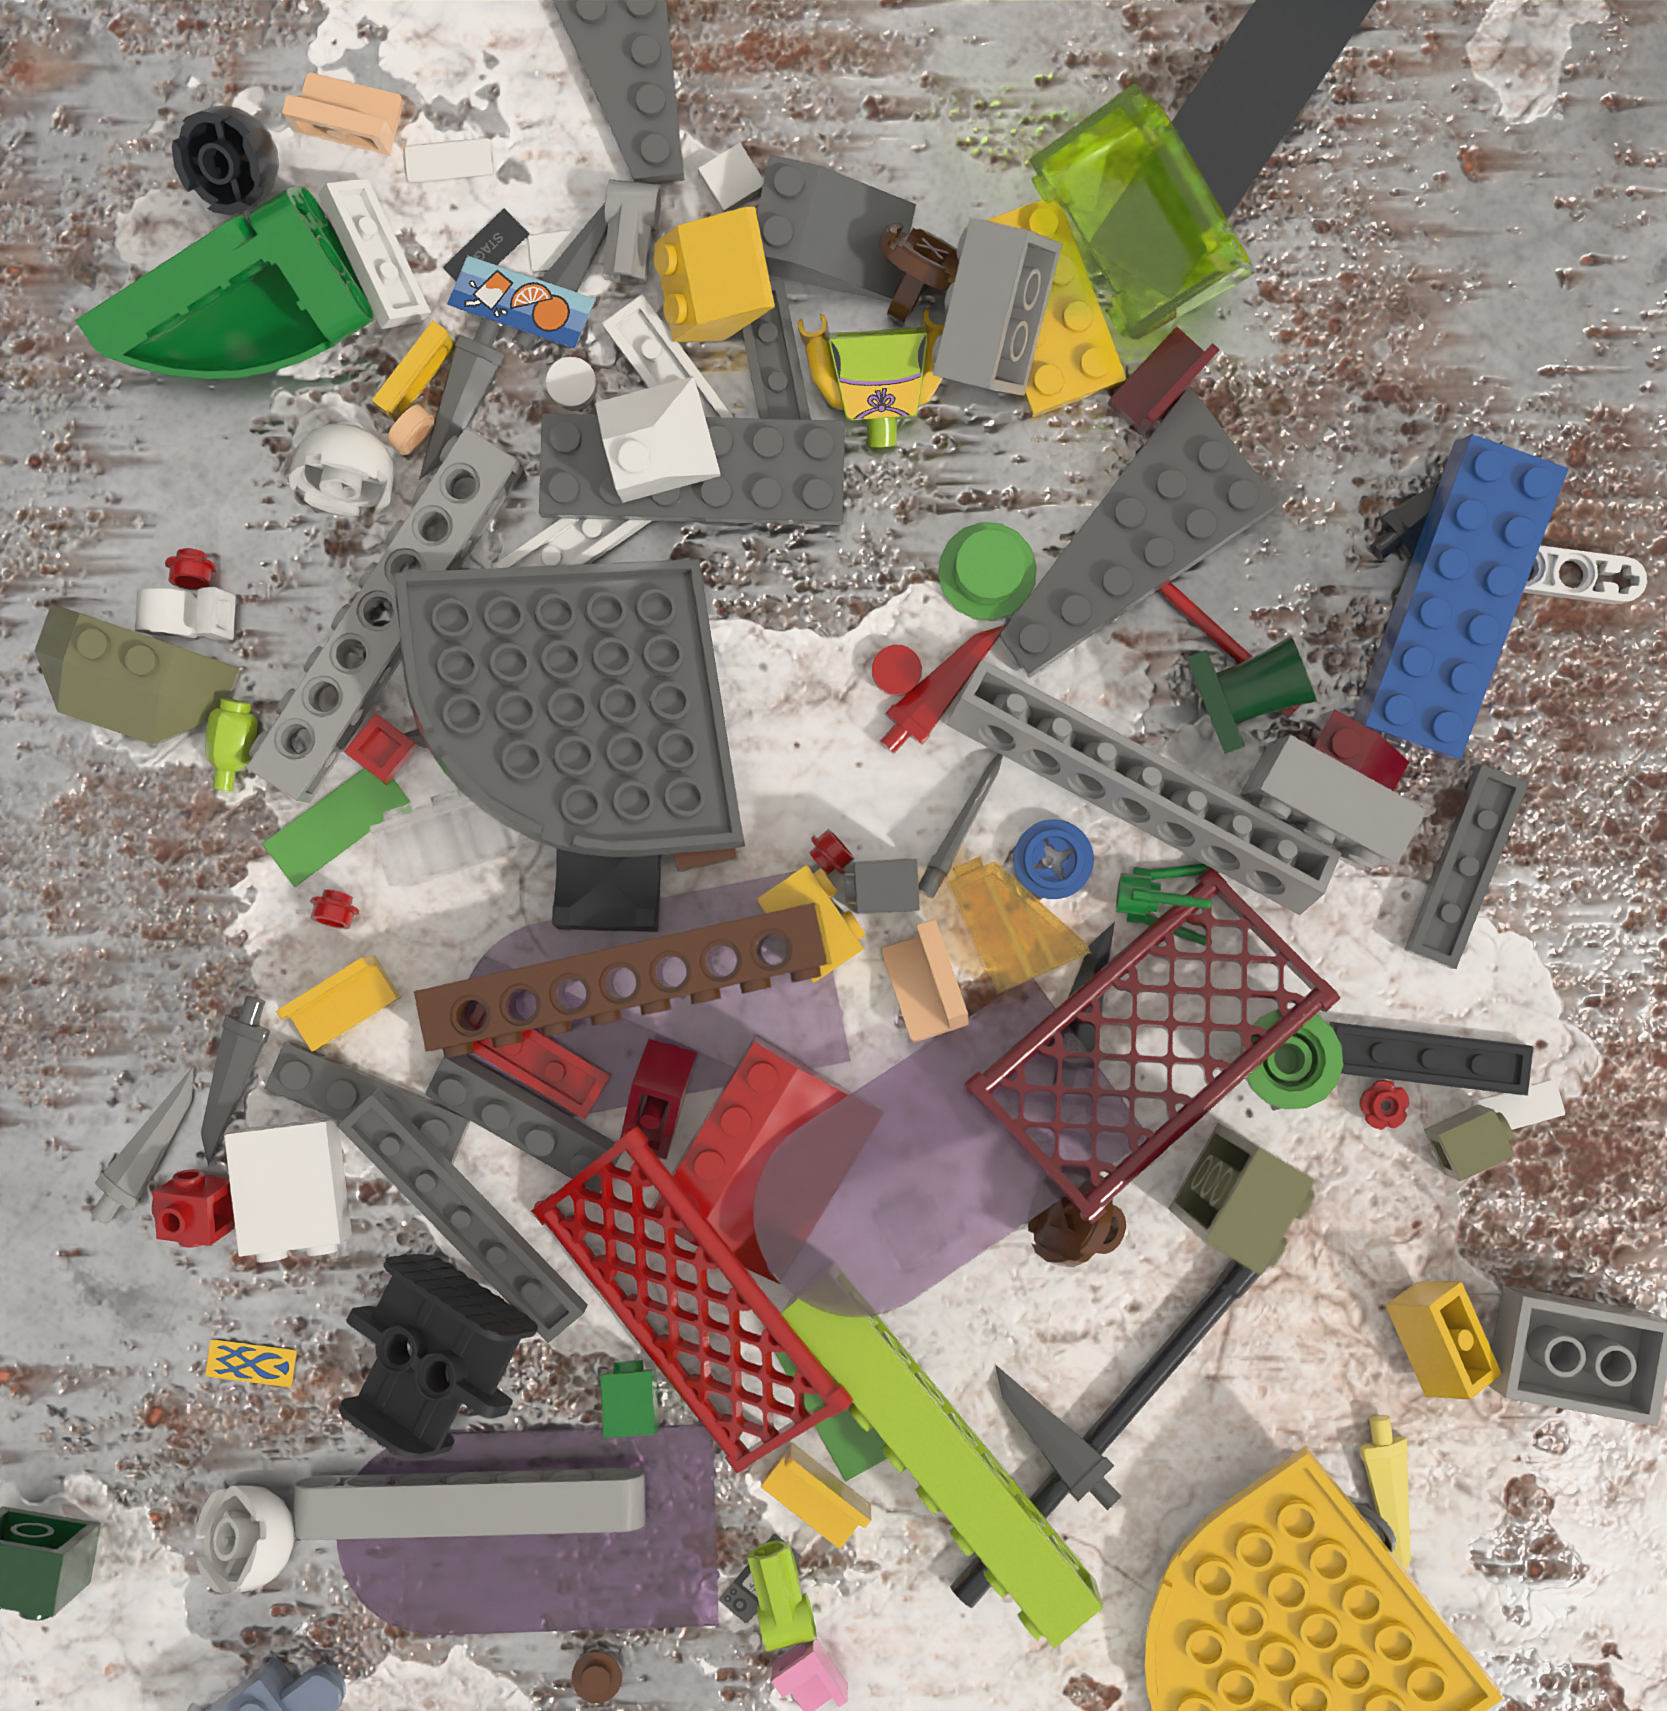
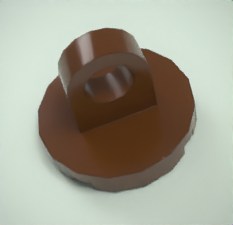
[879,223,960,325]
[1027,1166,1126,1268]

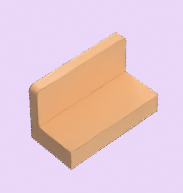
[282,72,404,156]
[882,919,969,1042]

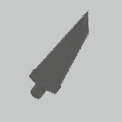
[512,203,608,352]
[419,318,505,479]
[918,753,1003,898]
[201,996,270,1166]
[995,1364,1122,1511]

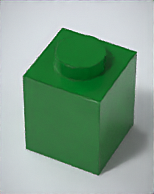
[600,1360,660,1438]

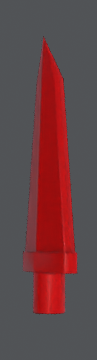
[879,624,1007,754]

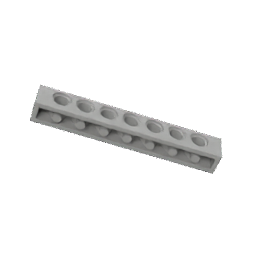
[246,427,524,803]
[946,659,1341,915]

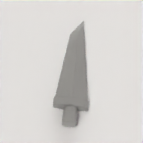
[91,1066,194,1223]

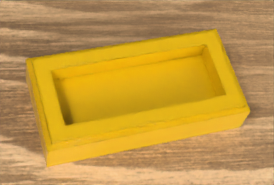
[372,320,455,422]

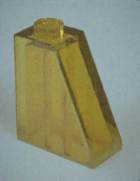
[946,857,1091,994]

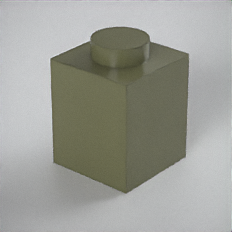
[1424,1105,1515,1181]

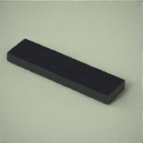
[1330,1022,1533,1096]

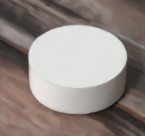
[546,357,598,410]

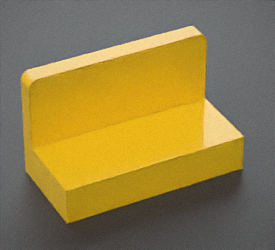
[276,956,401,1052]
[760,1442,872,1549]

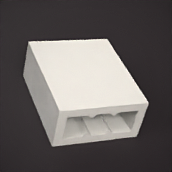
[224,1117,352,1262]

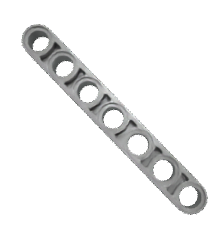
[293,1468,646,1540]

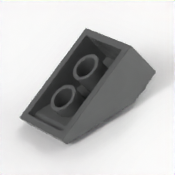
[756,155,916,302]

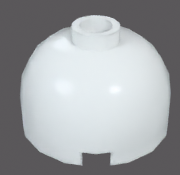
[289,421,393,516]
[195,1486,294,1593]

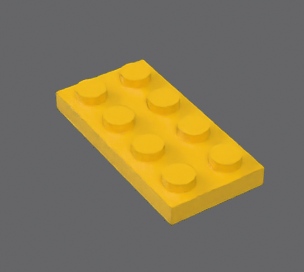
[964,194,1127,418]

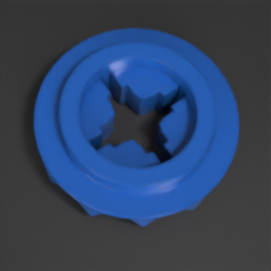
[1013,819,1094,899]

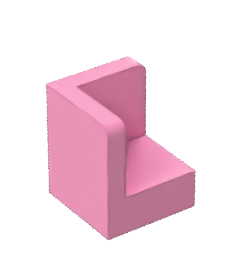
[771,1639,848,1711]

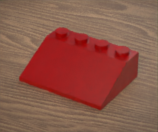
[651,1035,884,1284]

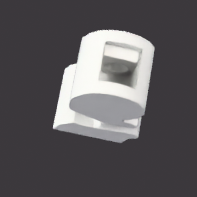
[135,587,236,640]

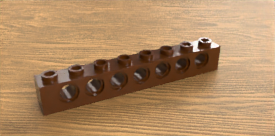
[413,903,832,1059]

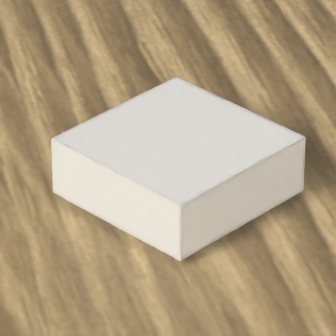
[698,142,764,213]

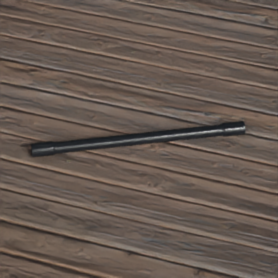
[950,1259,1268,1608]

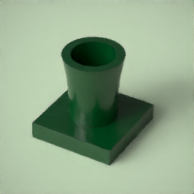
[1187,635,1317,754]

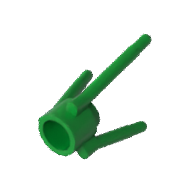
[1116,864,1220,946]

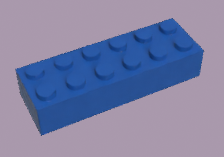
[1353,434,1569,759]

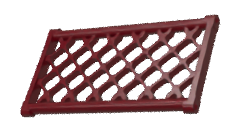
[964,867,1340,1225]

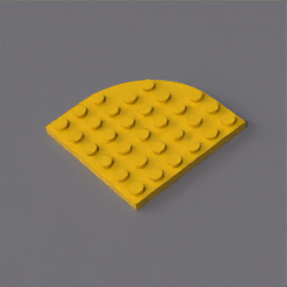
[1144,1446,1503,1711]

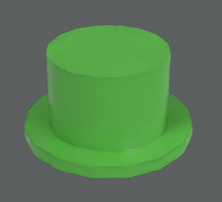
[938,522,1037,621]
[1240,1008,1343,1109]

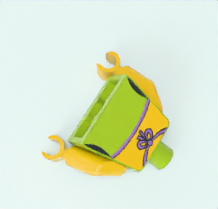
[798,307,947,447]

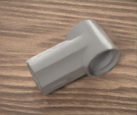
[602,179,661,286]

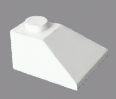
[595,376,721,503]

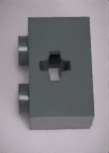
[844,858,920,914]

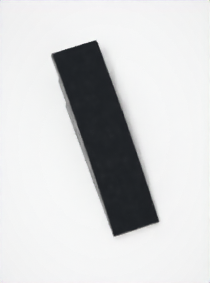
[1088,0,1377,303]

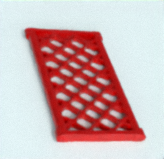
[531,1125,854,1473]

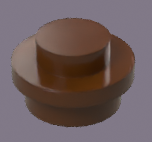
[571,1650,623,1703]

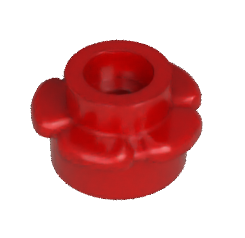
[165,548,217,590]
[809,829,855,875]
[310,889,360,929]
[1360,1080,1410,1130]

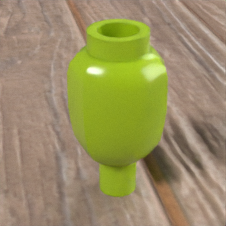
[205,698,258,791]

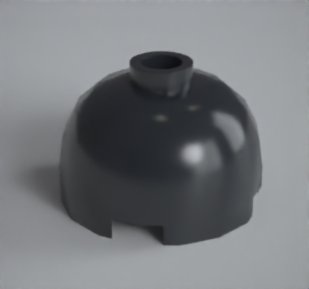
[172,105,279,215]

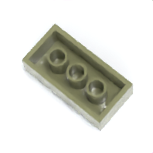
[1168,1123,1317,1276]

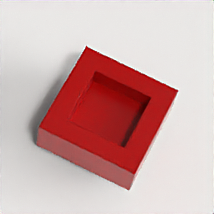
[344,713,418,786]

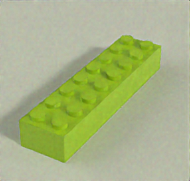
[781,1262,1104,1649]

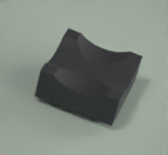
[552,848,662,932]

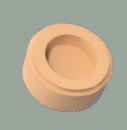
[387,404,434,455]

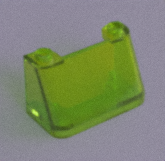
[1029,83,1256,340]

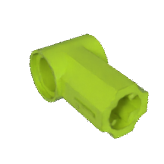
[747,1540,817,1653]

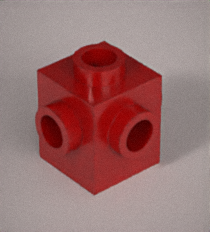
[151,1169,235,1248]

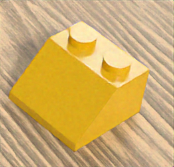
[653,207,775,342]

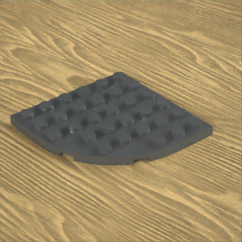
[394,559,744,857]

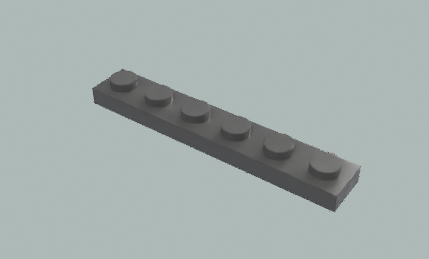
[337,1088,588,1343]

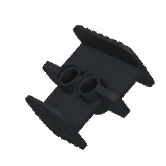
[338,1254,538,1460]

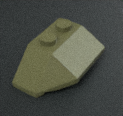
[35,604,242,745]

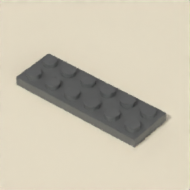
[539,413,845,525]

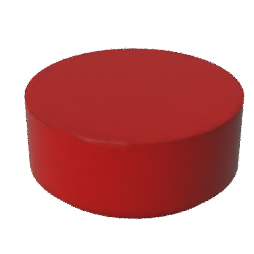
[872,645,922,696]

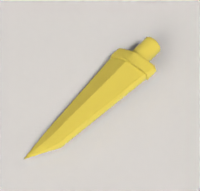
[1359,1415,1411,1570]

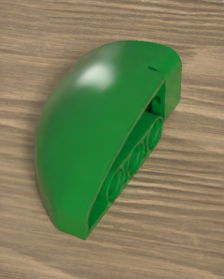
[75,186,374,379]

